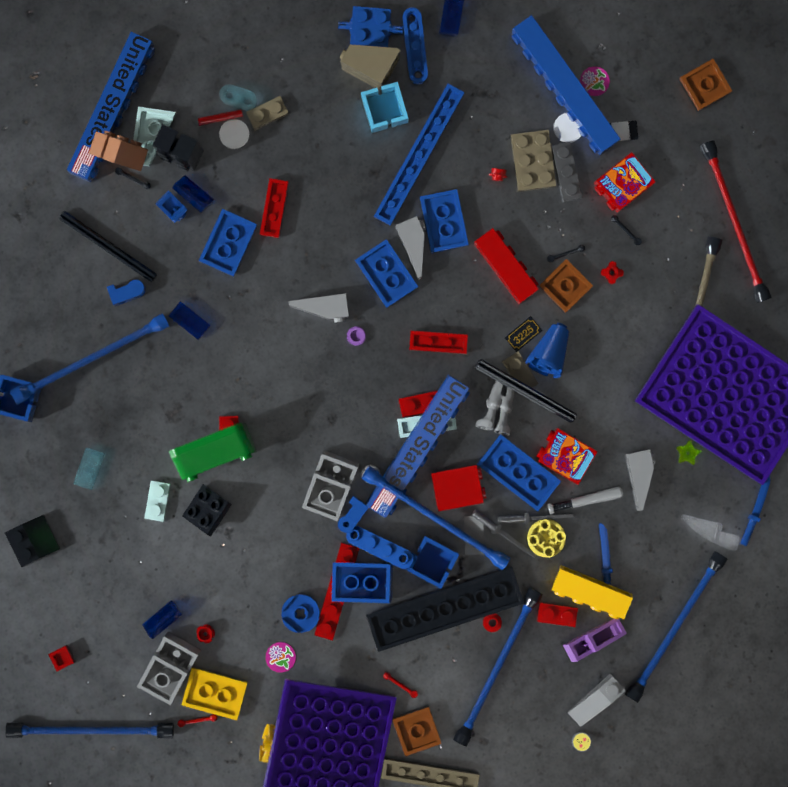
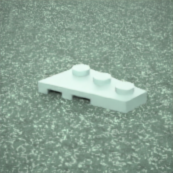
[133,107,177,167]

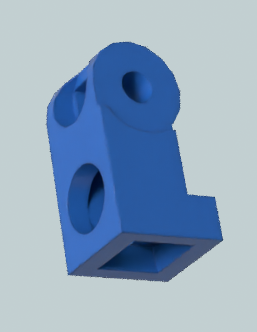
[107,280,146,306]
[338,496,368,533]

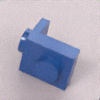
[155,190,188,223]

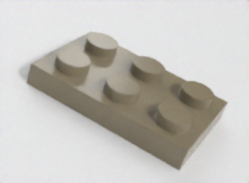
[511,130,556,192]

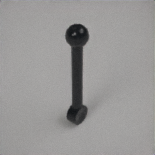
[115,167,151,190]
[611,215,642,246]
[547,245,585,263]

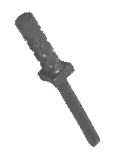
[472,509,536,558]
[497,513,575,524]

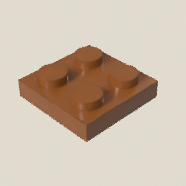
[679,59,732,111]
[539,259,593,313]
[392,706,442,757]

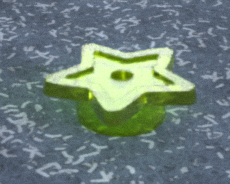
[676,440,701,465]

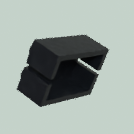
[152,124,204,172]

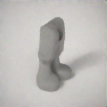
[476,380,514,436]

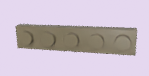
[381,758,480,787]

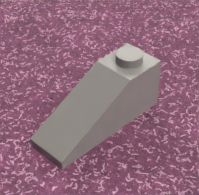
[396,216,426,280]
[289,293,349,323]
[625,449,656,511]
[568,674,626,727]

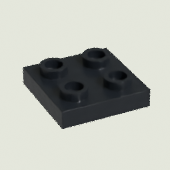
[182,484,232,537]

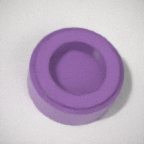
[347,326,366,346]

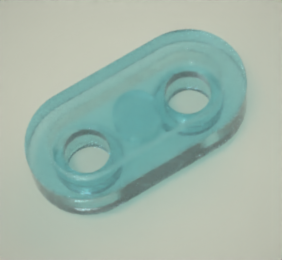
[219,85,257,111]

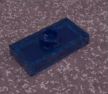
[169,301,211,340]
[142,600,182,640]

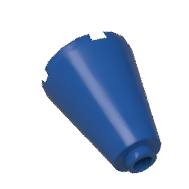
[525,323,569,378]

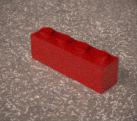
[474,228,539,304]

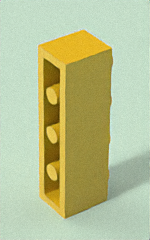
[552,565,633,619]

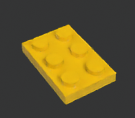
[181,667,248,720]

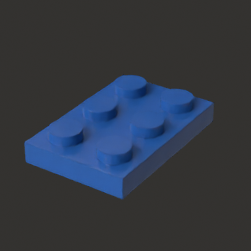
[420,189,469,253]
[199,209,258,277]
[355,239,418,308]

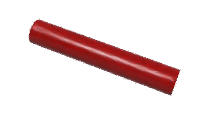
[198,109,243,126]

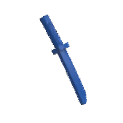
[740,476,771,546]
[599,523,613,585]

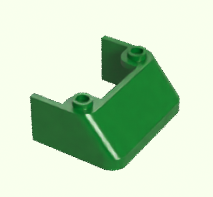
[169,423,257,482]

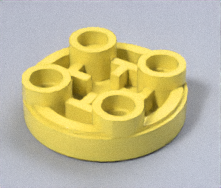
[527,519,566,558]

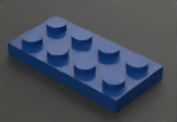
[477,434,561,511]

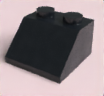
[5,515,60,568]

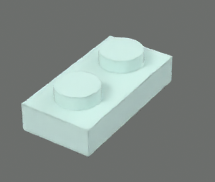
[144,481,171,522]

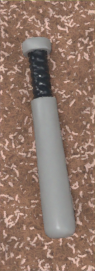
[547,487,623,514]

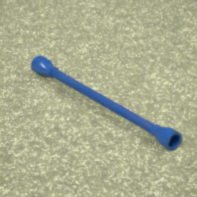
[10,313,169,405]
[361,466,510,570]

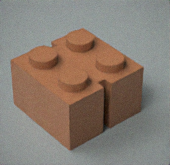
[89,131,148,171]

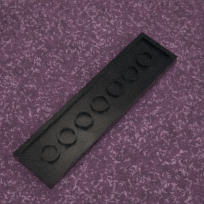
[366,566,524,652]

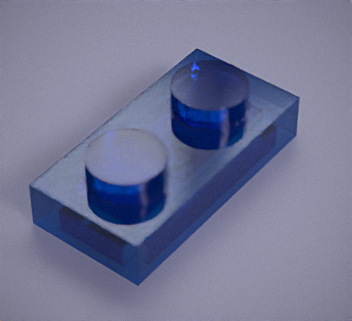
[439,0,464,36]
[172,175,214,212]

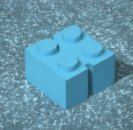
[361,82,409,133]

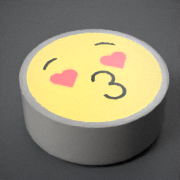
[572,731,592,752]

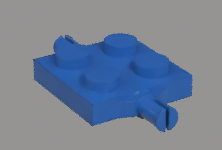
[338,6,403,47]

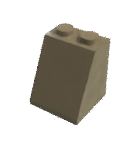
[340,44,400,91]

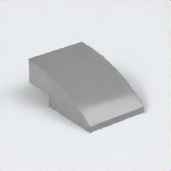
[302,450,360,521]
[137,632,201,705]

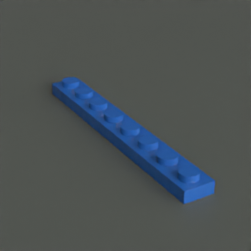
[374,84,464,226]

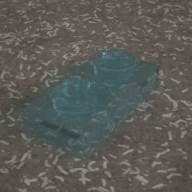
[73,448,105,490]

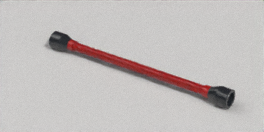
[700,140,772,303]

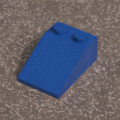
[332,562,393,603]

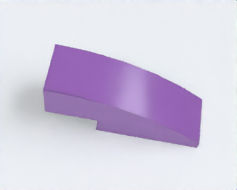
[563,618,627,662]

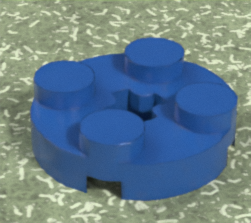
[282,594,320,633]

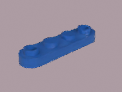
[403,8,428,84]
[346,526,416,570]

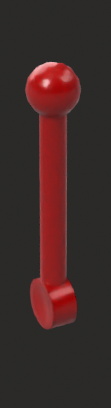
[383,672,418,698]
[177,714,217,727]

